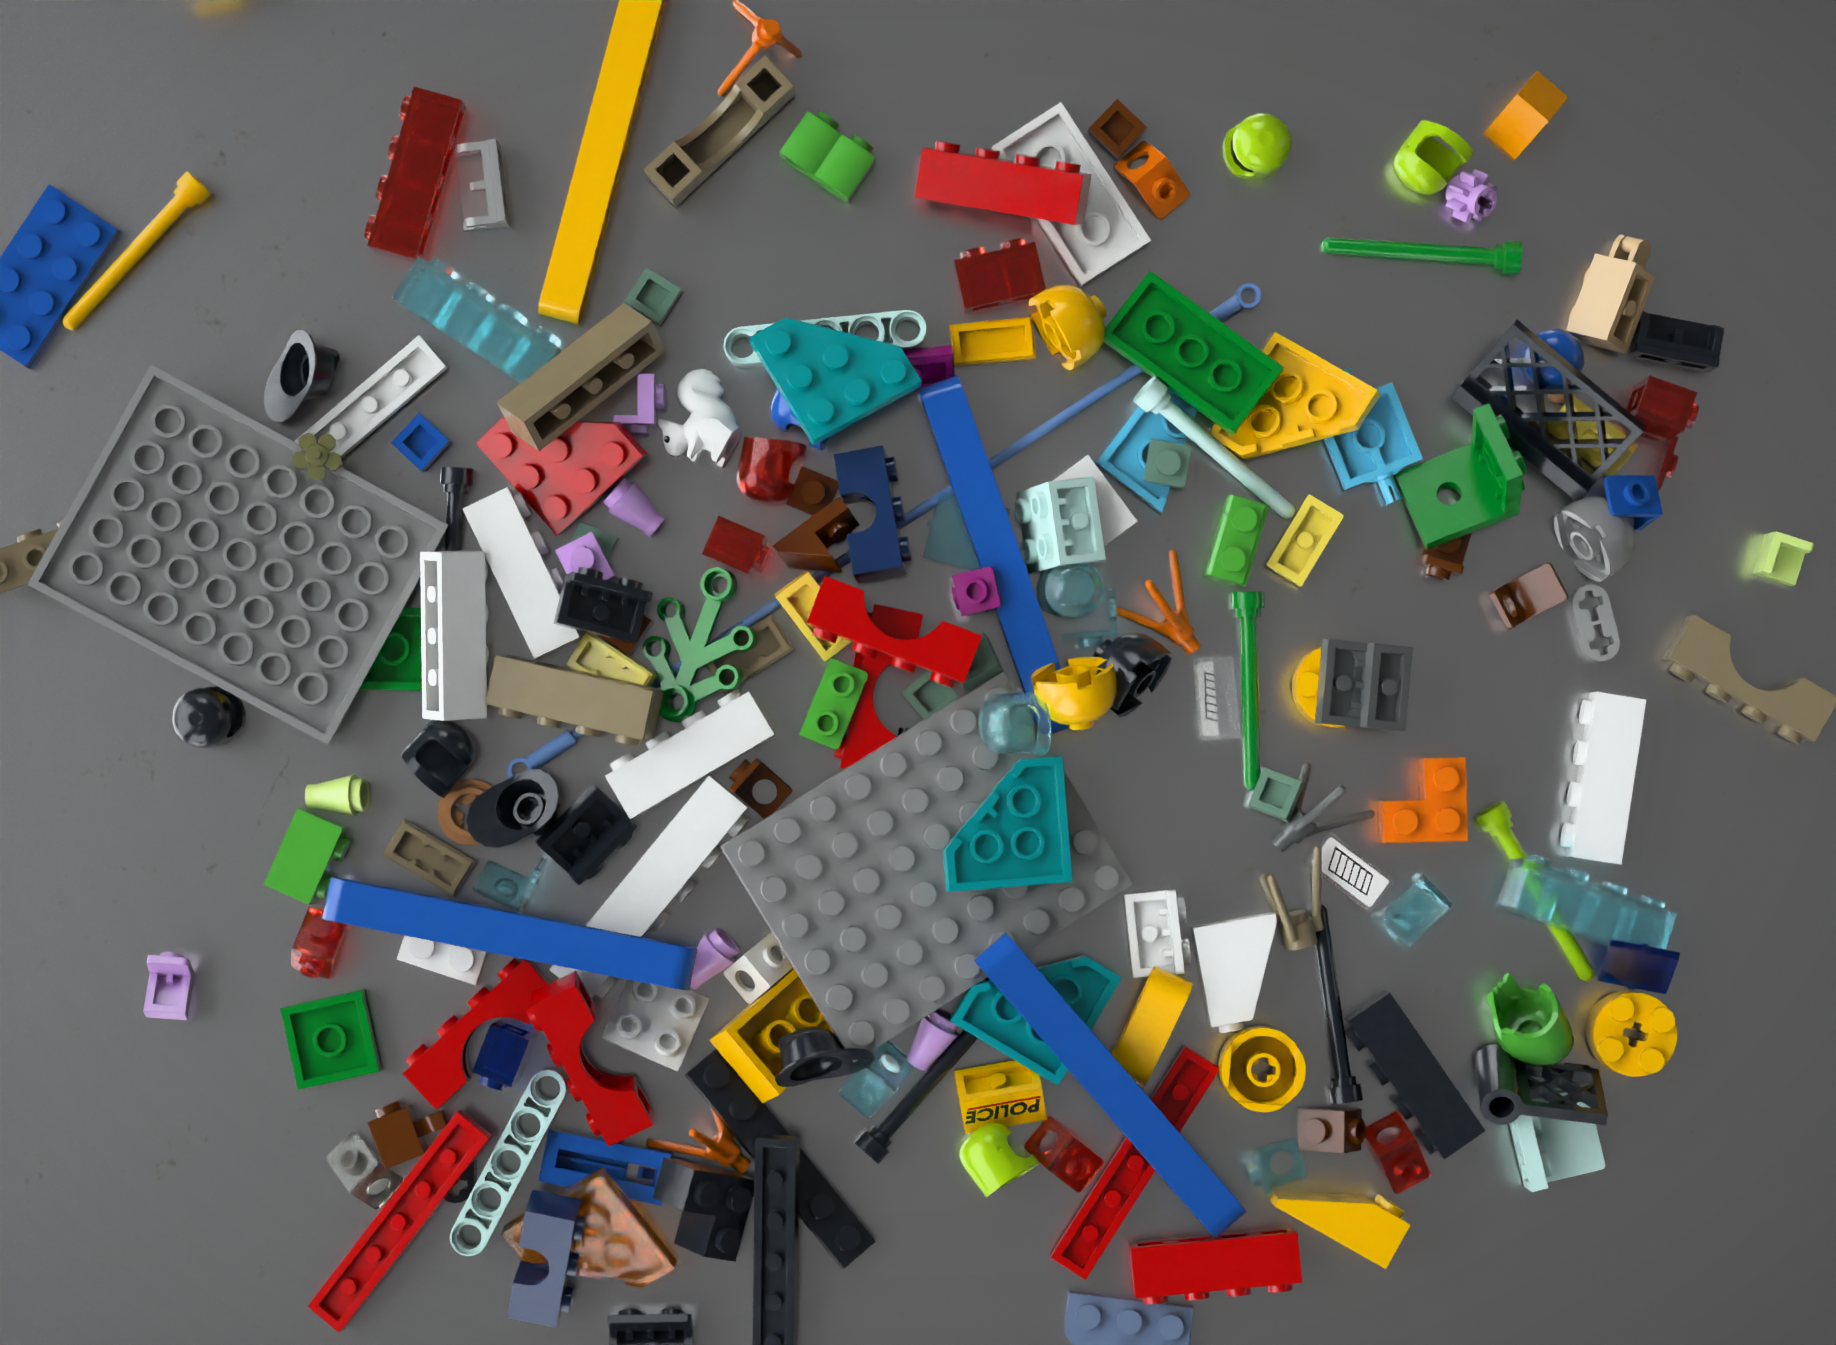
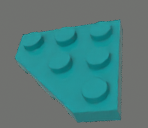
[749,317,922,446]
[943,756,1073,892]
[949,955,1122,1086]

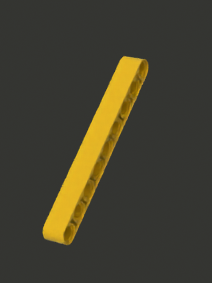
[538,0,666,325]

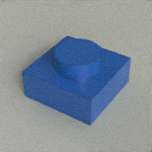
[391,413,451,472]

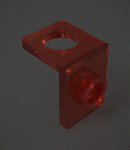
[1625,426,1679,491]
[1365,1112,1431,1194]
[1024,1116,1104,1193]

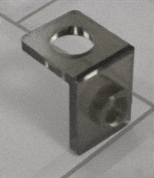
[326,1131,404,1210]

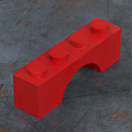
[807,576,982,689]
[834,604,923,769]
[402,958,552,1110]
[527,971,654,1147]

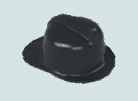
[264,330,340,422]
[466,769,560,848]
[775,1027,875,1087]

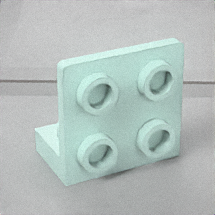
[1014,477,1106,574]
[1509,1092,1606,1192]

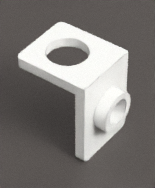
[724,932,793,1004]

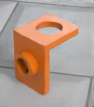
[1114,141,1190,220]

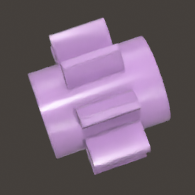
[1446,169,1497,223]

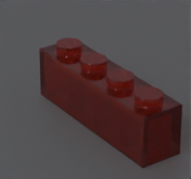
[364,86,467,265]

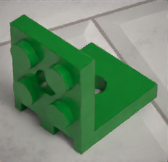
[1394,403,1527,550]

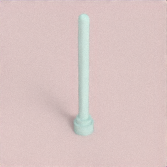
[1133,376,1295,519]

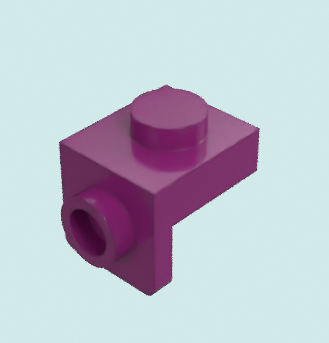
[952,567,1002,616]

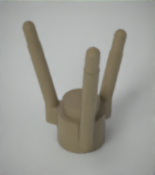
[1260,845,1324,950]

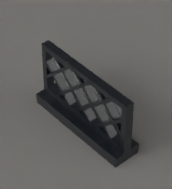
[1450,319,1646,501]

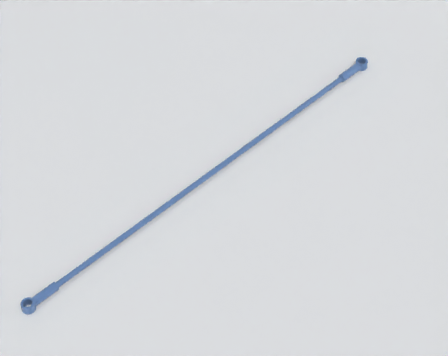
[507,283,1261,778]

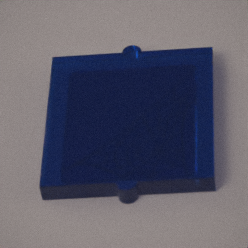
[1598,939,1680,994]

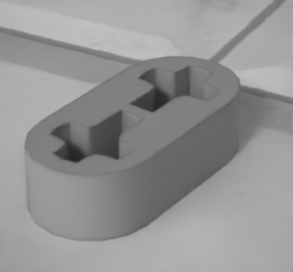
[1569,584,1620,662]

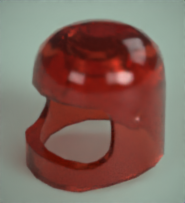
[736,437,807,503]

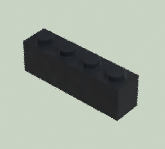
[1344,991,1486,1160]

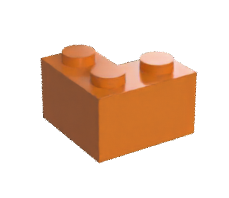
[1377,757,1468,843]

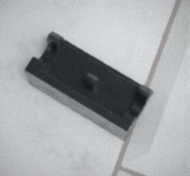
[1629,311,1724,372]

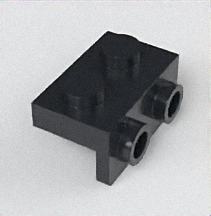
[553,567,653,644]
[535,782,637,885]
[608,1308,694,1345]

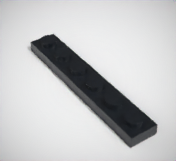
[685,1049,876,1269]
[752,1134,800,1345]

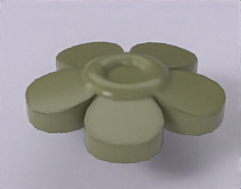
[292,433,341,480]

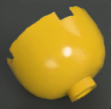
[1029,284,1107,370]
[1031,657,1117,730]

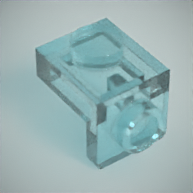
[1381,874,1453,948]

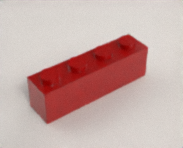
[914,141,1092,225]
[1128,1228,1302,1304]

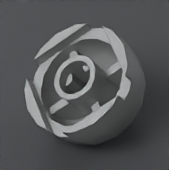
[1554,496,1635,582]

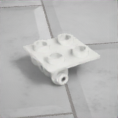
[601,980,710,1071]

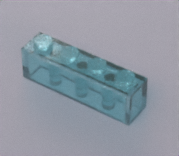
[392,256,562,383]
[1496,853,1677,962]

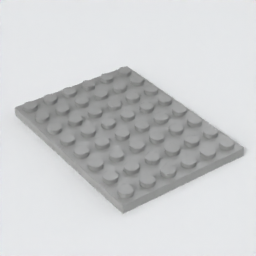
[27,364,449,745]
[720,671,1133,1063]

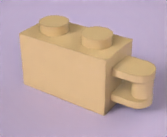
[1566,235,1656,354]

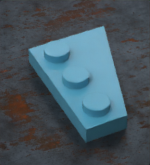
[1095,389,1197,513]

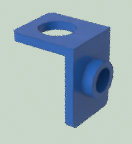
[1603,475,1663,530]

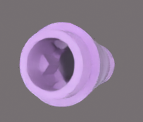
[603,477,665,537]
[690,928,740,990]
[906,1008,959,1071]

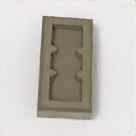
[706,615,795,694]
[382,819,476,897]

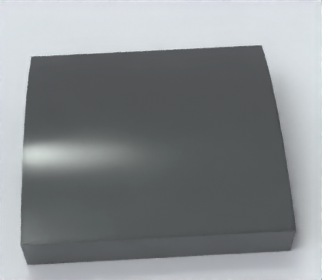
[1315,639,1413,731]

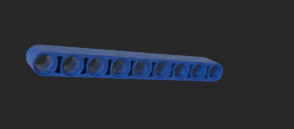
[918,375,1069,737]
[323,877,697,990]
[974,932,1247,1239]

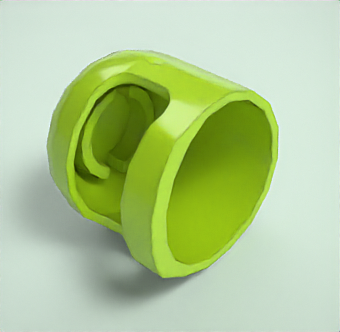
[1223,113,1292,179]
[1393,120,1474,195]
[959,1122,1040,1198]

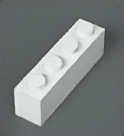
[463,487,582,660]
[420,551,489,721]
[605,689,776,819]
[1560,692,1646,865]

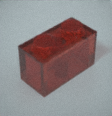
[954,238,1046,314]
[1621,376,1699,440]
[702,516,772,579]

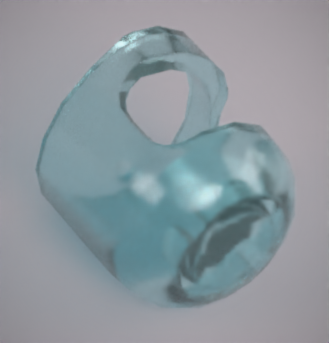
[1036,563,1104,620]
[979,692,1051,755]

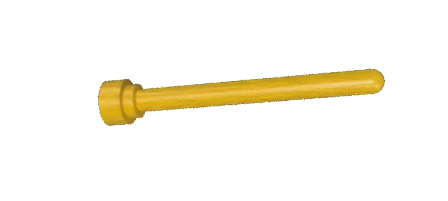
[62,171,212,330]

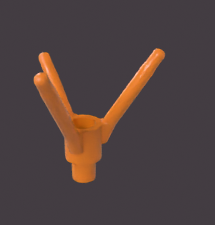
[718,0,802,96]
[1115,550,1201,655]
[646,1107,751,1174]

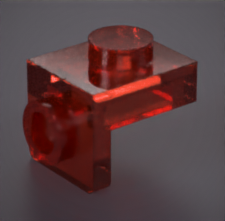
[291,907,348,979]

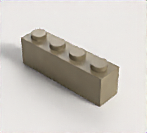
[496,303,666,451]
[485,654,664,746]

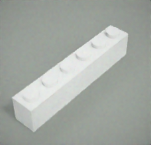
[550,776,749,999]

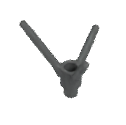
[1272,763,1375,852]

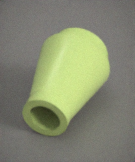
[305,774,370,816]

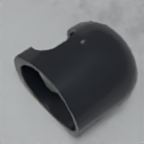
[172,686,246,748]
[400,720,476,798]

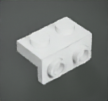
[1124,889,1191,978]

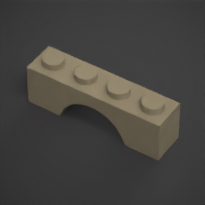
[644,56,795,207]
[1662,615,1836,745]

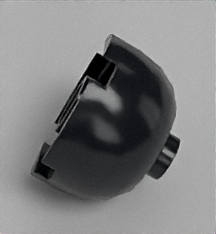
[1093,633,1172,717]

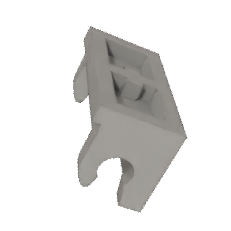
[454,139,510,232]

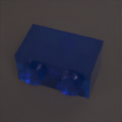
[472,1020,538,1091]

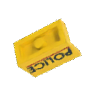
[954,1060,1047,1134]

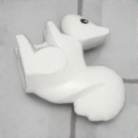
[657,369,741,468]

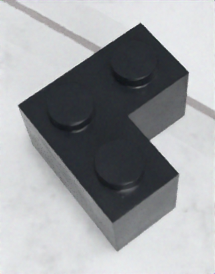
[653,1157,754,1262]

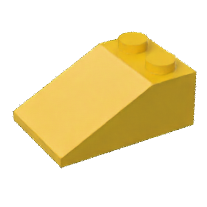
[709,968,833,1104]
[1267,1190,1411,1269]

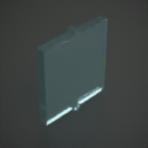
[923,491,1010,570]

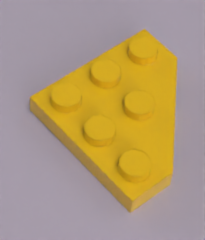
[1209,332,1381,460]

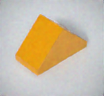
[1483,71,1569,160]

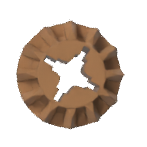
[437,779,491,845]

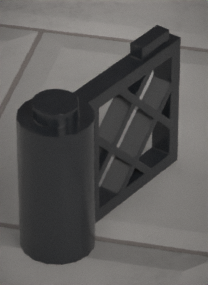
[1474,1044,1608,1125]

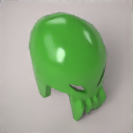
[1486,973,1574,1066]

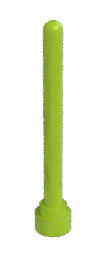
[1476,801,1595,982]

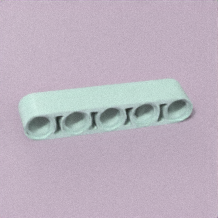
[724,310,927,368]
[450,1067,569,1256]

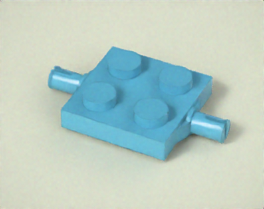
[1324,368,1423,505]

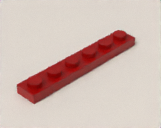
[1050,1045,1219,1280]
[307,1110,493,1333]

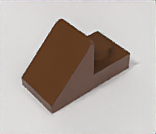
[772,496,859,573]

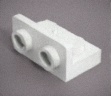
[397,936,488,985]

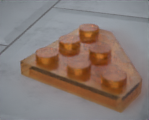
[501,1168,677,1288]

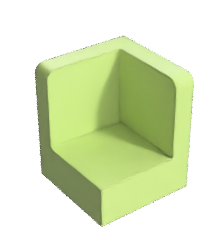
[1752,531,1815,586]

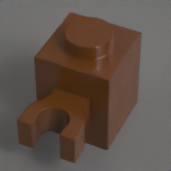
[367,1101,449,1170]

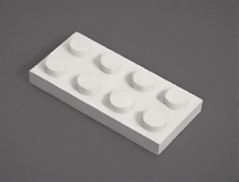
[991,102,1151,287]

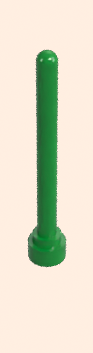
[1321,237,1522,275]
[1231,591,1265,791]

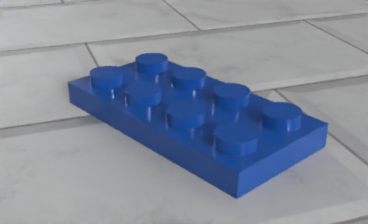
[0,184,121,369]

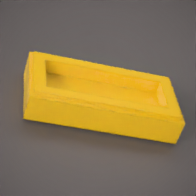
[950,317,1036,367]

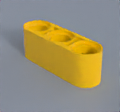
[1112,966,1193,1088]

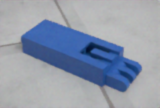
[538,1127,690,1206]

